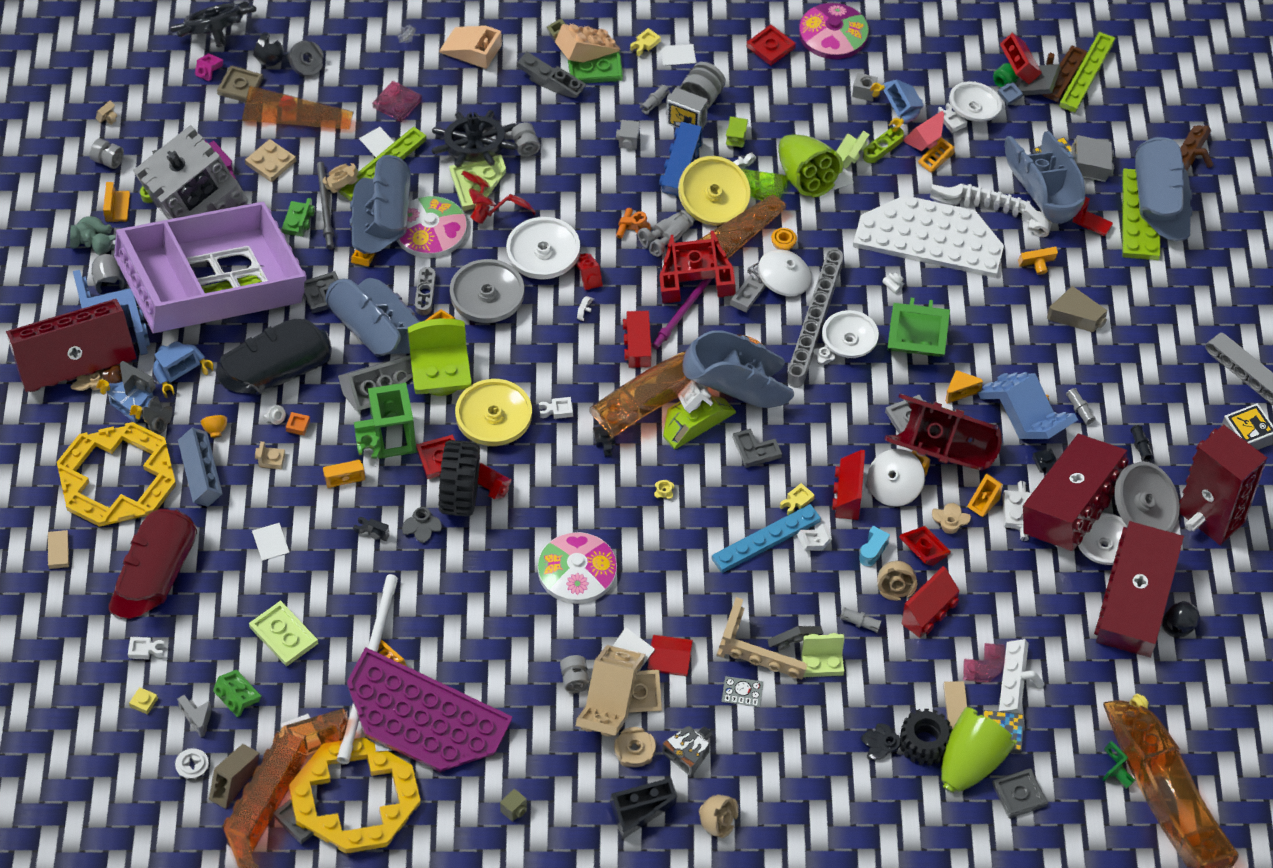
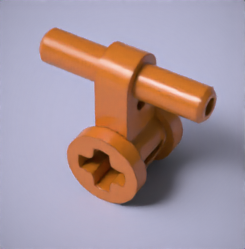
[616,208,652,239]

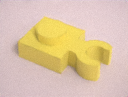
[630,28,661,56]
[780,483,815,515]

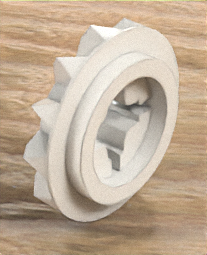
[175,749,209,780]

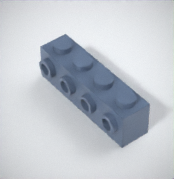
[178,427,222,507]

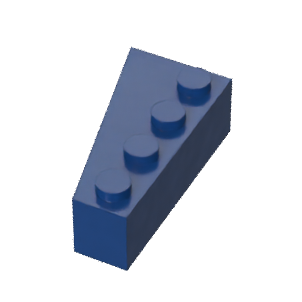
[659,122,703,196]

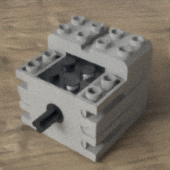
[133,125,248,220]

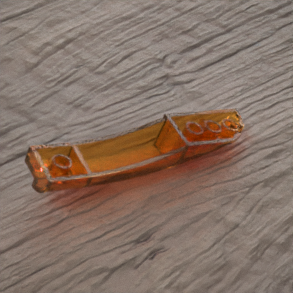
[589,334,763,438]
[1103,701,1239,868]

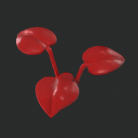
[461,171,536,224]

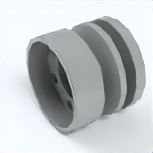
[679,62,726,108]

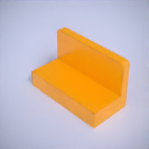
[103,182,130,222]
[323,460,365,488]

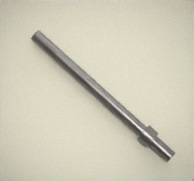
[317,162,334,249]

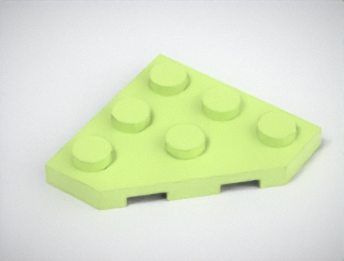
[449,155,506,211]

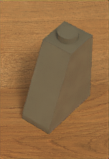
[1047,286,1107,332]
[209,744,260,809]

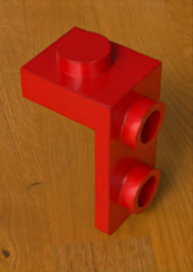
[1072,197,1113,236]
[576,253,603,290]
[478,463,511,499]

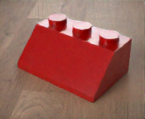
[832,450,865,520]
[901,566,960,638]

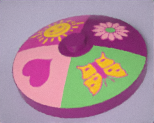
[799,3,869,59]

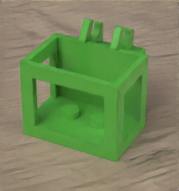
[887,298,950,357]
[354,383,416,459]

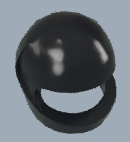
[253,32,284,67]
[1162,601,1200,638]

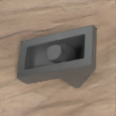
[120,361,155,395]

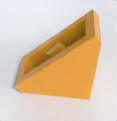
[945,370,983,404]
[967,474,1003,517]

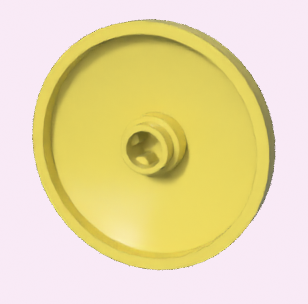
[678,156,750,226]
[455,379,532,446]

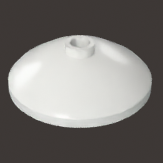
[949,82,1002,122]
[758,249,811,296]
[822,310,879,358]
[867,449,925,507]
[1078,513,1127,565]

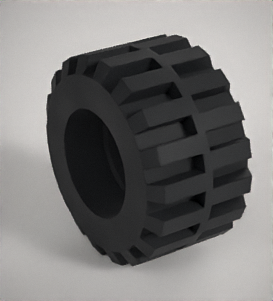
[900,709,953,766]

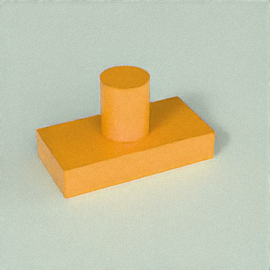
[1018,247,1058,275]

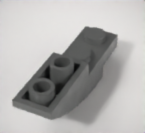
[516,51,586,98]

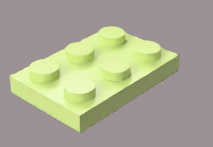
[249,601,318,667]

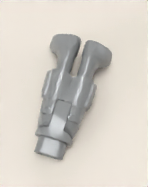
[638,210,696,256]

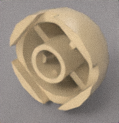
[877,560,917,601]
[699,795,738,838]

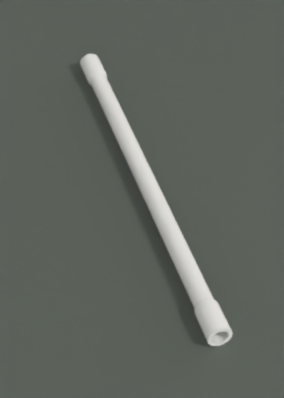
[337,575,398,764]

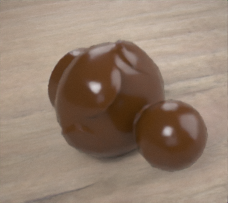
[103,365,123,384]

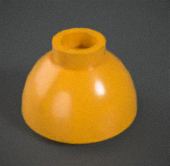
[771,228,797,251]
[200,415,227,438]

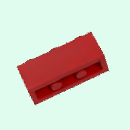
[1000,32,1042,84]
[623,311,651,368]

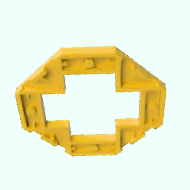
[57,422,176,527]
[289,737,420,854]

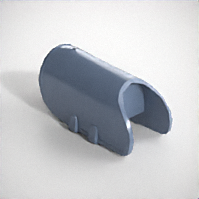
[1004,131,1085,224]
[1135,137,1192,242]
[350,155,411,254]
[325,278,420,357]
[683,331,794,408]

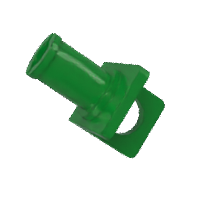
[1103,741,1136,789]

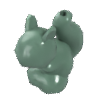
[70,216,116,255]

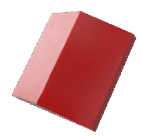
[899,526,951,566]
[648,635,693,676]

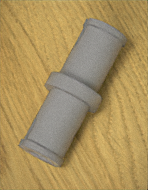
[640,85,670,114]
[1066,388,1096,425]
[840,607,882,633]

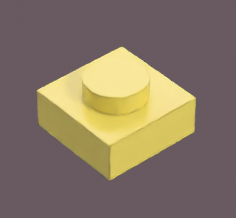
[129,687,158,715]

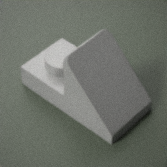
[177,695,211,738]

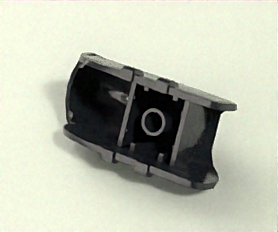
[216,319,332,395]

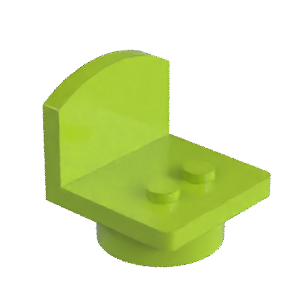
[408,319,471,396]

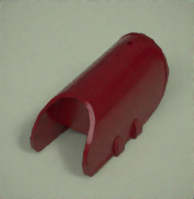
[884,394,1002,471]
[109,509,197,619]

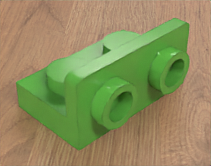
[282,198,315,237]
[213,670,261,717]

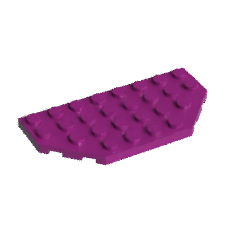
[347,647,513,772]

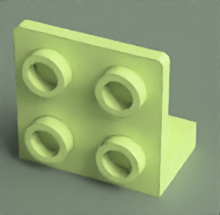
[801,633,844,677]

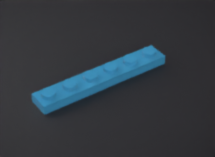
[711,504,821,573]

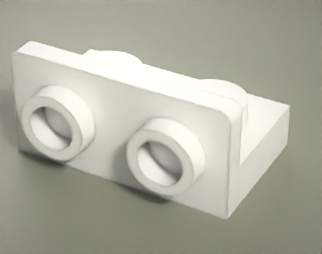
[677,380,713,413]

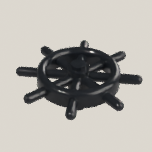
[170,1,257,47]
[432,110,518,168]

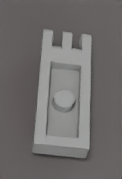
[730,274,766,312]

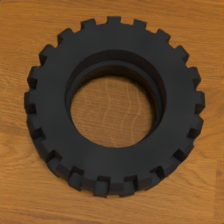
[438,440,480,517]

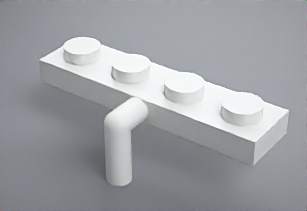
[999,639,1044,713]

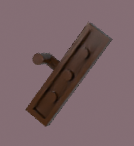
[1042,45,1088,102]
[1180,125,1213,171]

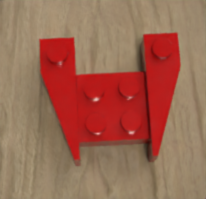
[659,230,736,304]

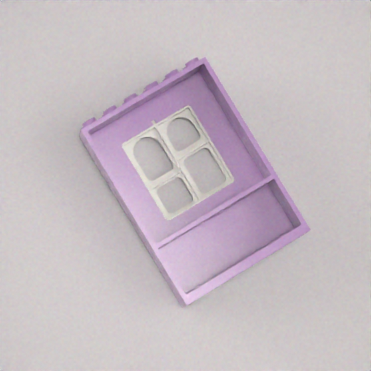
[114,201,306,333]

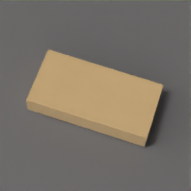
[48,530,69,569]

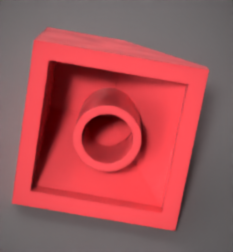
[903,111,944,151]

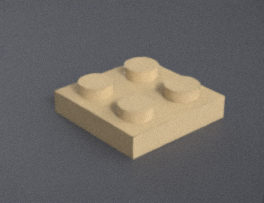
[245,139,296,182]

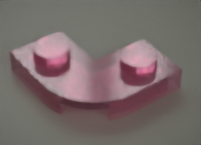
[963,643,1005,682]

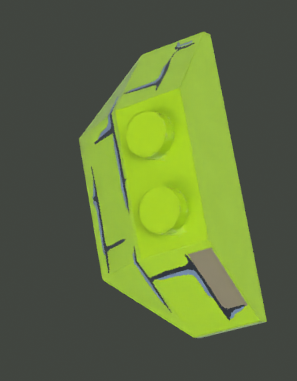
[663,394,736,450]

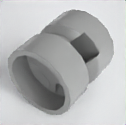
[511,122,540,157]
[90,138,124,169]
[560,655,590,693]

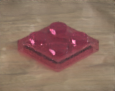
[372,81,422,122]

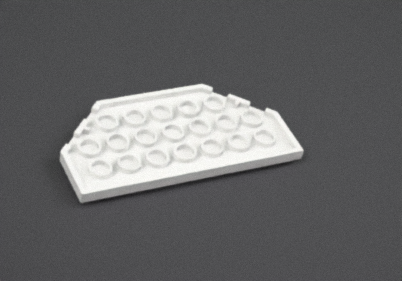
[853,195,1004,278]

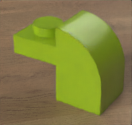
[726,117,748,147]

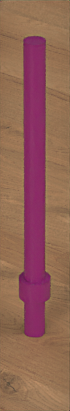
[652,278,713,350]

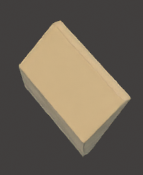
[629,670,662,713]

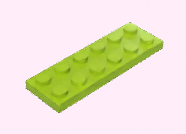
[1122,168,1160,260]

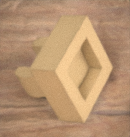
[96,100,117,125]

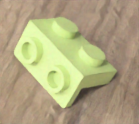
[836,131,869,169]

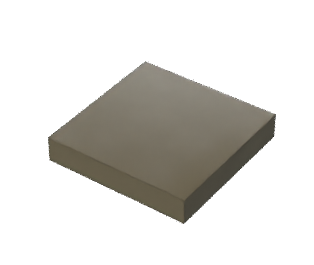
[217,66,264,103]

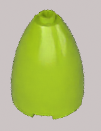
[778,134,843,198]
[942,707,1017,793]

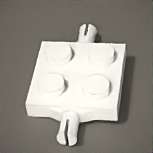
[1003,481,1032,541]

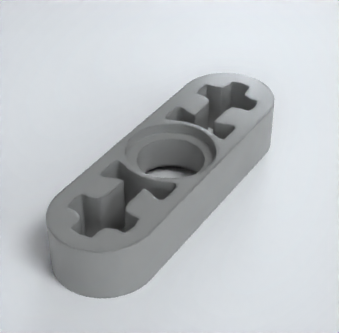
[415,267,436,315]

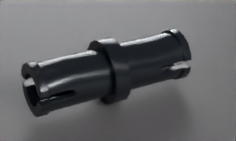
[1130,425,1153,462]

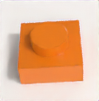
[286,412,310,436]

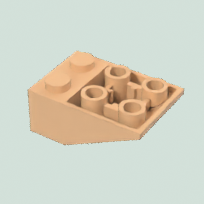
[555,24,620,62]
[439,26,502,69]

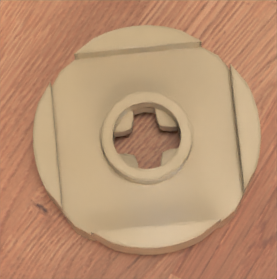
[323,163,358,193]
[614,727,656,767]

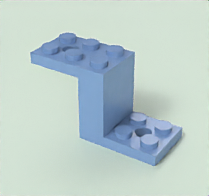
[73,270,150,355]
[978,372,1078,439]

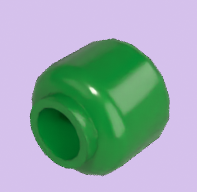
[993,63,1019,88]

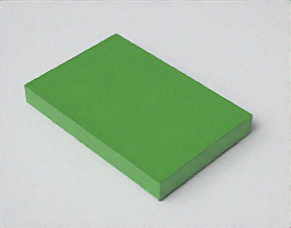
[568,51,623,83]

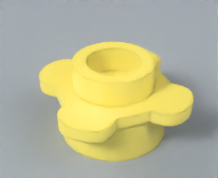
[654,480,674,499]

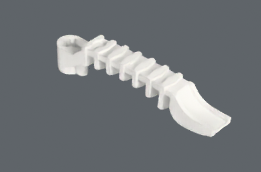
[930,184,1052,237]

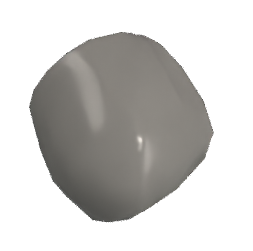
[92,254,124,294]

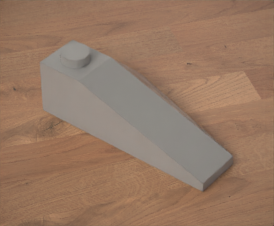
[338,355,413,411]

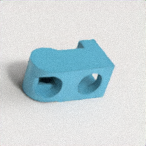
[859,526,890,566]

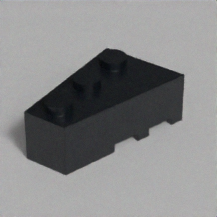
[610,777,677,840]

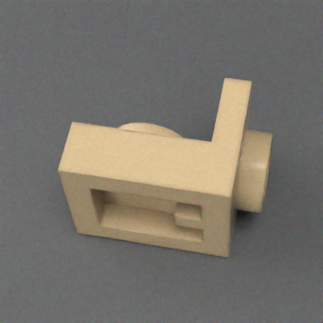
[255,441,285,469]

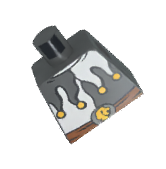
[662,726,712,777]

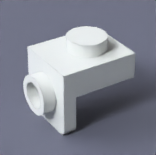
[797,524,832,551]

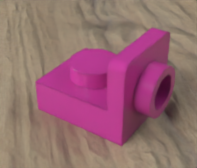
[195,54,223,81]

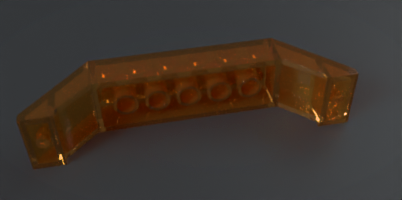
[223,709,348,868]

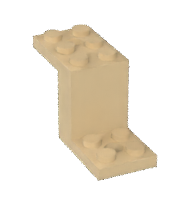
[576,645,646,737]

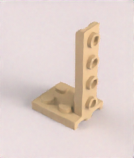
[716,597,807,679]

